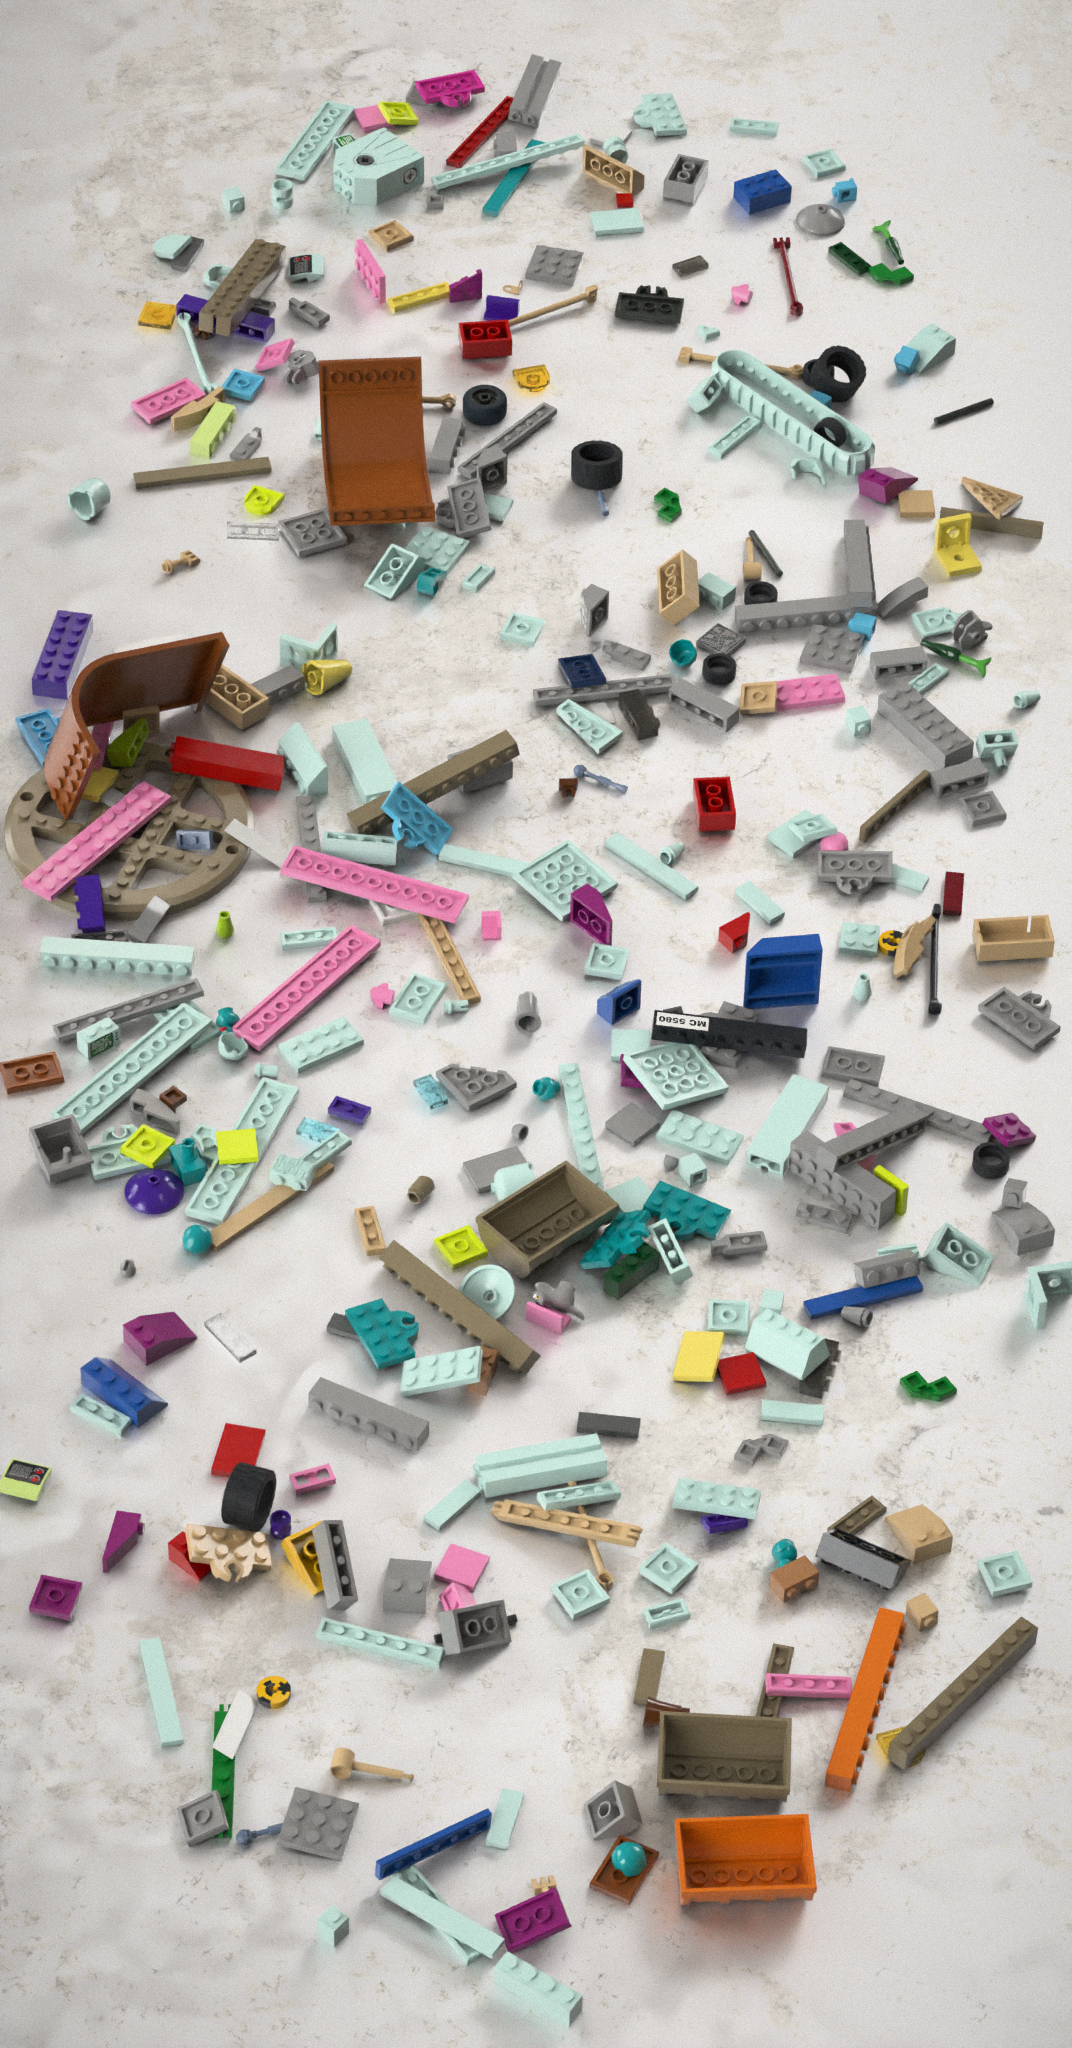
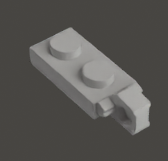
[289,297,330,328]
[230,427,262,461]
[602,640,651,670]
[796,1203,853,1234]
[710,1231,768,1255]

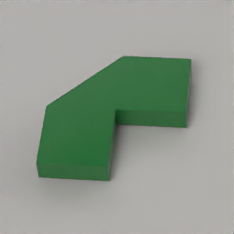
[868,263,914,285]
[654,488,682,523]
[900,1371,957,1402]

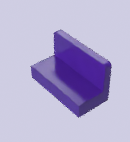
[483,295,520,321]

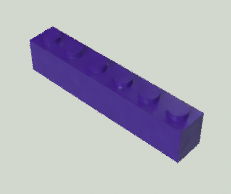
[176,294,275,343]

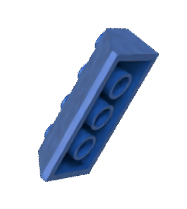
[80,1357,168,1428]

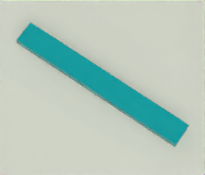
[482,139,546,217]

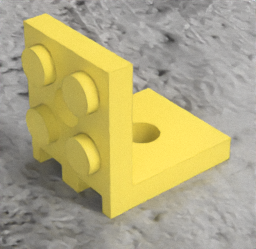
[934,513,982,577]

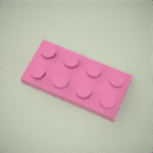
[354,239,386,304]
[131,377,206,425]
[776,674,845,711]

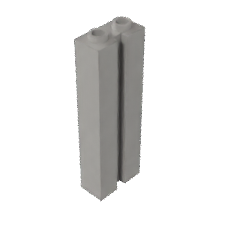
[508,54,562,128]

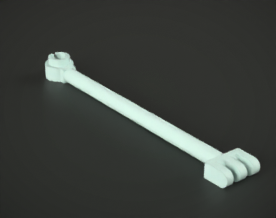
[177,313,217,394]

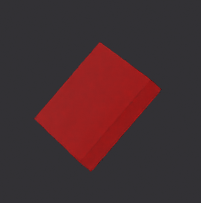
[717,1352,766,1395]

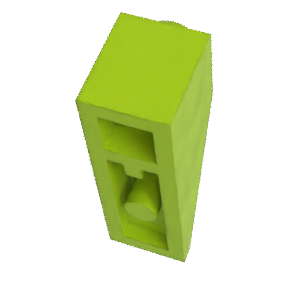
[107,718,149,767]

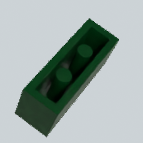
[603,1242,660,1300]

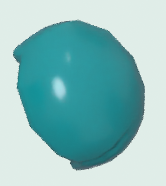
[669,639,697,668]
[182,1224,213,1255]
[611,1841,647,1877]

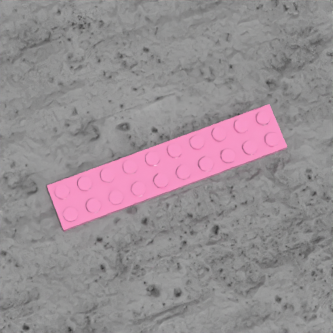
[22,781,172,902]
[280,845,469,924]
[232,925,381,1051]

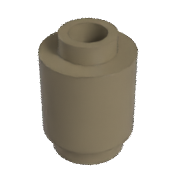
[407,1176,435,1204]

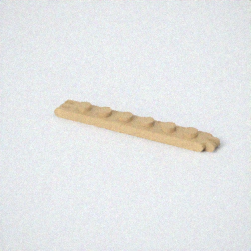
[490,1499,643,1547]

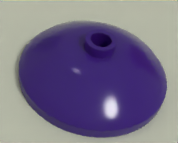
[125,1168,184,1215]

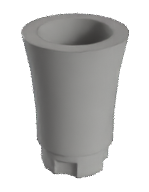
[515,991,541,1033]

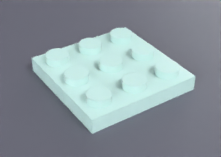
[405,526,470,574]

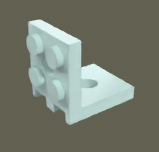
[280,623,338,671]
[1024,1261,1072,1330]

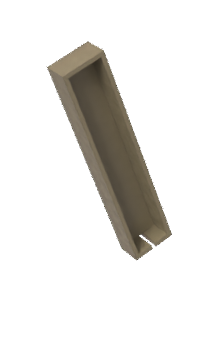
[198,239,286,337]

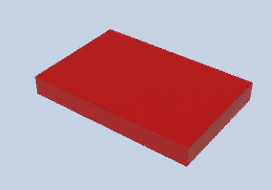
[211,1423,266,1477]

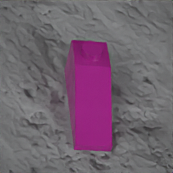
[102,1510,145,1573]

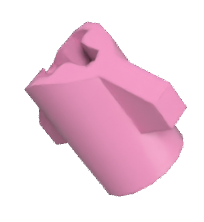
[731,284,753,306]
[370,983,395,1010]

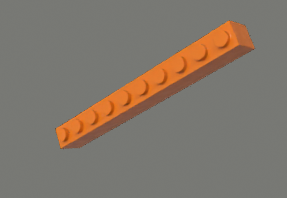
[825,1607,907,1792]

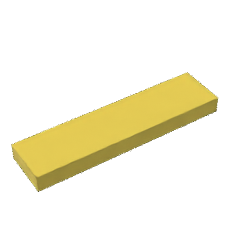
[387,282,449,313]

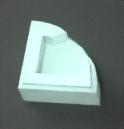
[697,325,720,340]

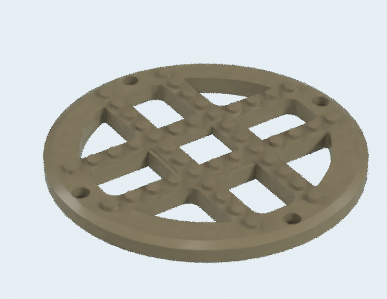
[4,742,254,920]

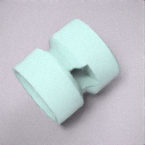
[604,136,629,164]
[272,179,293,209]

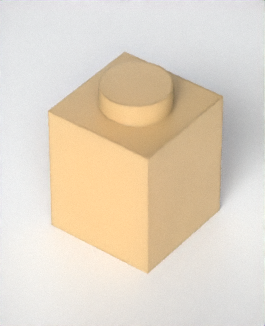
[905,1593,939,1632]

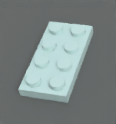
[278,1016,364,1074]
[656,1110,744,1165]
[401,1346,483,1397]
[672,1478,761,1520]

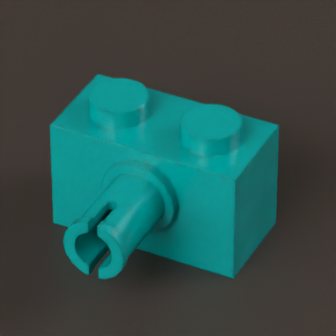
[169,1138,208,1187]

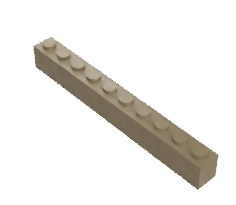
[347,730,520,835]
[379,1240,541,1375]
[887,1616,1038,1770]

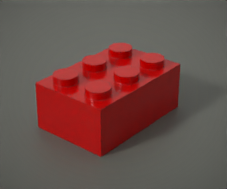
[458,319,512,359]
[693,776,736,832]

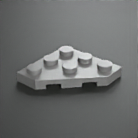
[436,1064,517,1111]

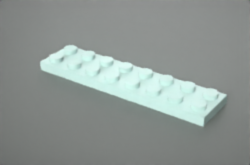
[275,100,355,181]

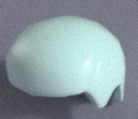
[218,1032,248,1060]

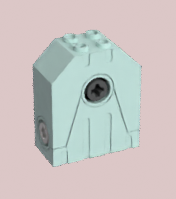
[333,127,424,206]

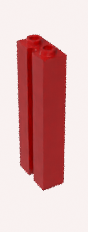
[169,736,284,791]

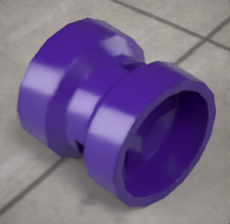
[270,1510,292,1540]

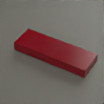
[943,871,964,916]

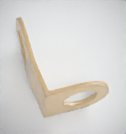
[503,280,523,295]

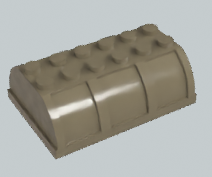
[476,1160,619,1278]
[657,1711,792,1803]

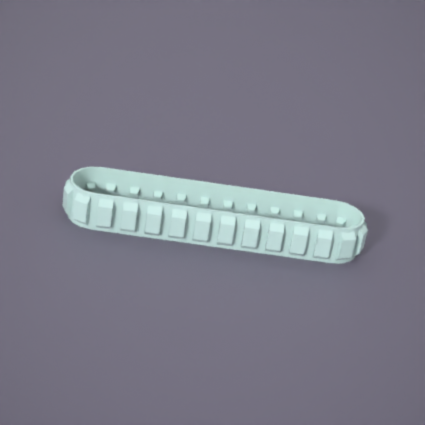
[711,350,875,477]

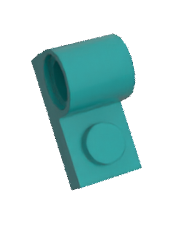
[416,567,447,596]

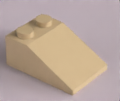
[885,1504,953,1565]

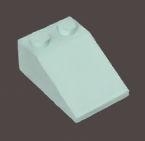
[906,323,956,374]
[364,543,426,600]
[921,1222,995,1286]

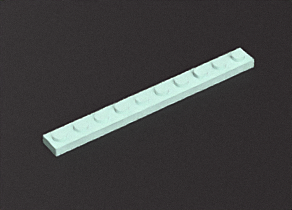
[431,133,585,190]
[559,1063,605,1192]

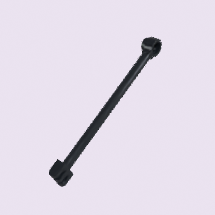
[928,904,942,1015]

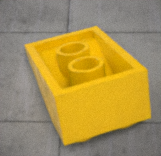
[280,1520,324,1595]

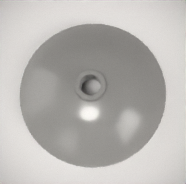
[797,204,845,236]

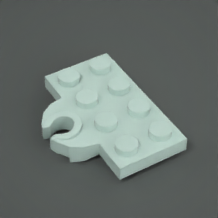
[633,93,687,136]
[88,1123,171,1180]

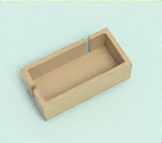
[972,915,1055,962]

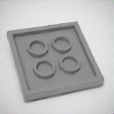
[525,245,584,286]
[278,508,347,557]
[800,624,865,673]
[277,1787,359,1861]

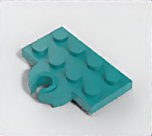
[643,1181,731,1242]
[579,1210,651,1269]
[345,1298,419,1369]

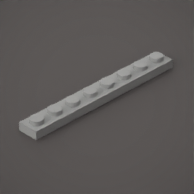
[458,402,557,479]
[533,674,676,706]
[296,795,327,903]
[52,978,204,1043]
[843,1079,993,1144]

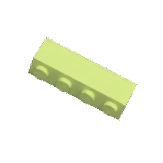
[190,401,237,459]

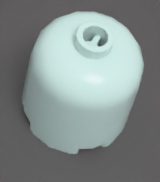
[67,478,111,520]
[490,1162,536,1201]

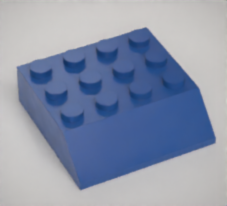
[743,934,823,1010]

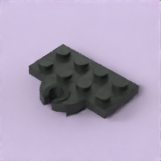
[615,285,684,324]

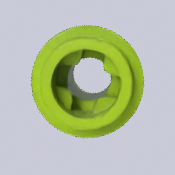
[216,911,234,939]

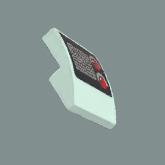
[289,254,324,282]

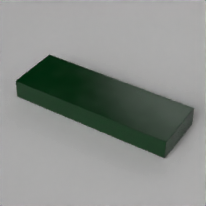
[828,242,872,276]

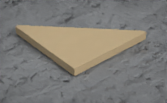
[961,477,1023,520]

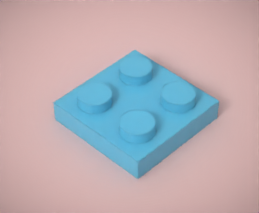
[221,369,265,401]

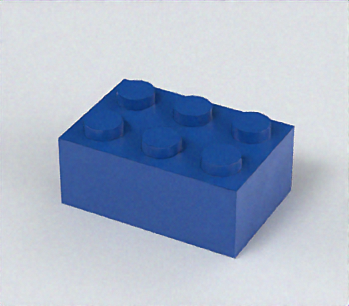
[733,169,792,215]

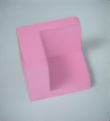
[481,911,502,941]

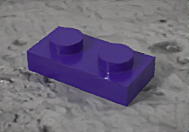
[328,1096,371,1125]

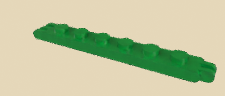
[210,1704,235,1838]

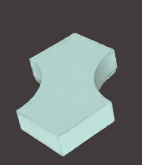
[190,1123,218,1164]

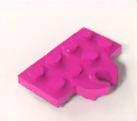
[415,70,485,107]

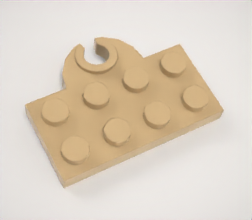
[185,1524,272,1583]

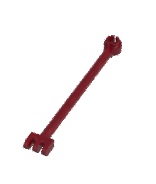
[773,237,803,316]

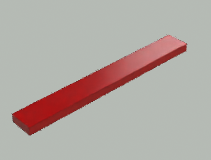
[446,96,514,169]

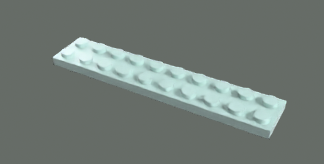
[51,1003,212,1135]
[185,1077,299,1225]

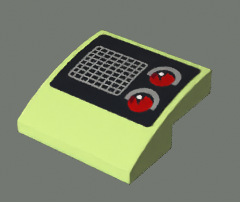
[0,1459,52,1501]

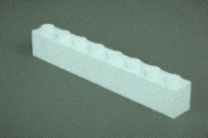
[40,936,195,976]

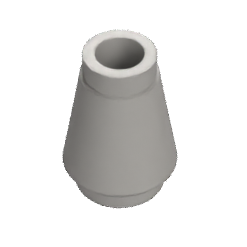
[841,1306,873,1327]

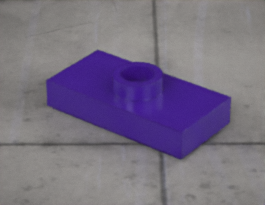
[701,1514,748,1534]

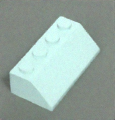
[277,722,328,798]
[745,1308,830,1380]

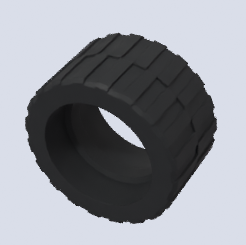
[810,345,866,403]
[571,440,623,490]
[221,1462,277,1532]

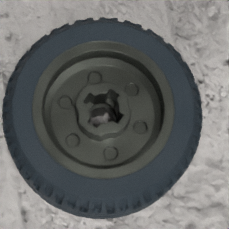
[463,385,507,426]

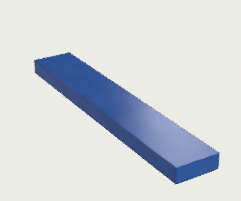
[803,1275,923,1320]
[375,1808,492,1880]

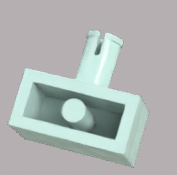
[975,729,1019,771]

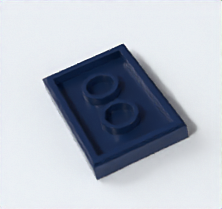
[558,654,606,689]

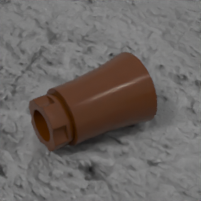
[643,1696,690,1727]

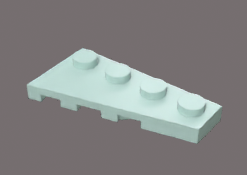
[557,699,623,754]

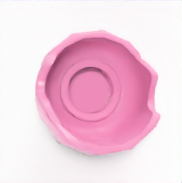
[820,832,849,851]

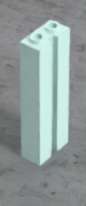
[332,718,397,805]
[746,1074,829,1176]
[473,1433,607,1498]

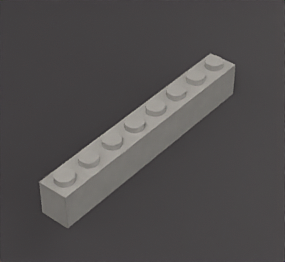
[844,519,876,607]
[735,595,878,633]
[814,1104,929,1173]

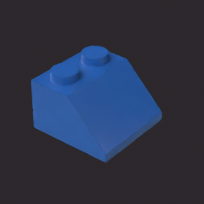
[597,979,642,1025]

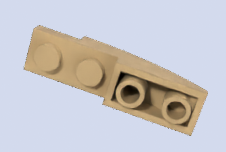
[171,386,225,431]
[894,915,936,978]

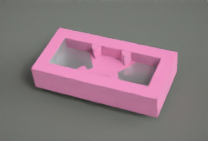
[289,1464,336,1495]

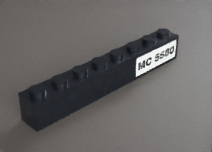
[651,1010,807,1058]

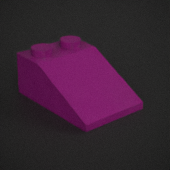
[858,467,918,504]
[570,883,613,946]
[123,1312,197,1366]

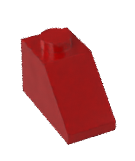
[718,912,750,953]
[168,1531,211,1581]

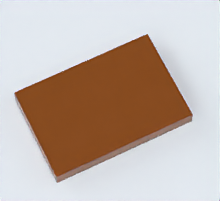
[0,1052,64,1094]
[589,1835,659,1905]

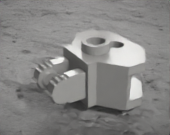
[284,350,319,385]
[951,610,993,650]

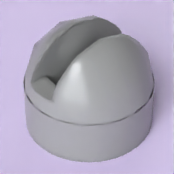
[511,1124,529,1141]
[664,1154,679,1170]
[120,1260,136,1277]

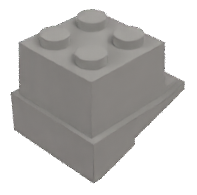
[29,1114,94,1184]

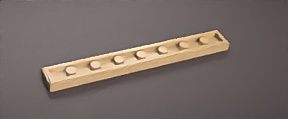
[418,913,481,1005]
[210,1162,334,1251]

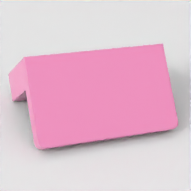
[526,1301,571,1335]
[439,1582,477,1611]

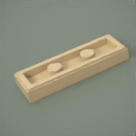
[354,1206,386,1256]

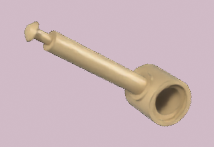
[743,537,762,580]
[330,1748,414,1781]

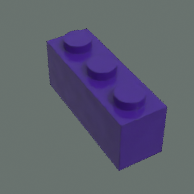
[74,874,106,933]

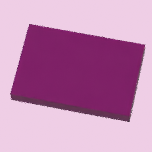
[495,1887,572,1954]

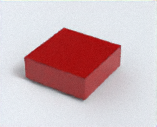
[616,193,633,208]

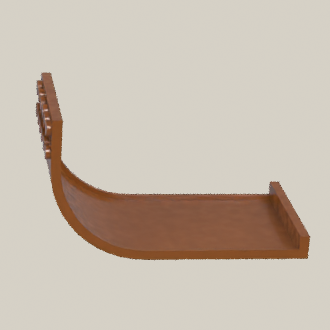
[319,356,435,526]
[44,632,230,820]

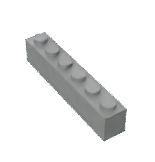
[308,1377,429,1451]

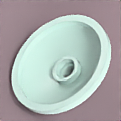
[459,1264,516,1320]

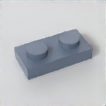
[176,829,214,850]

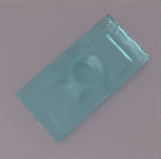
[413,1074,448,1110]
[296,1117,340,1143]

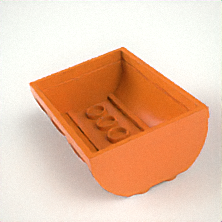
[674,1814,817,1905]

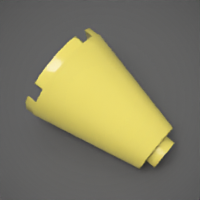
[301,660,352,696]

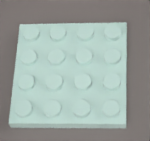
[512,840,618,922]
[623,1042,729,1110]

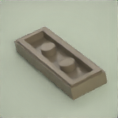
[827,1495,887,1538]
[634,1648,665,1705]

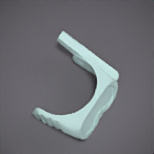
[203,264,233,289]
[790,457,827,486]

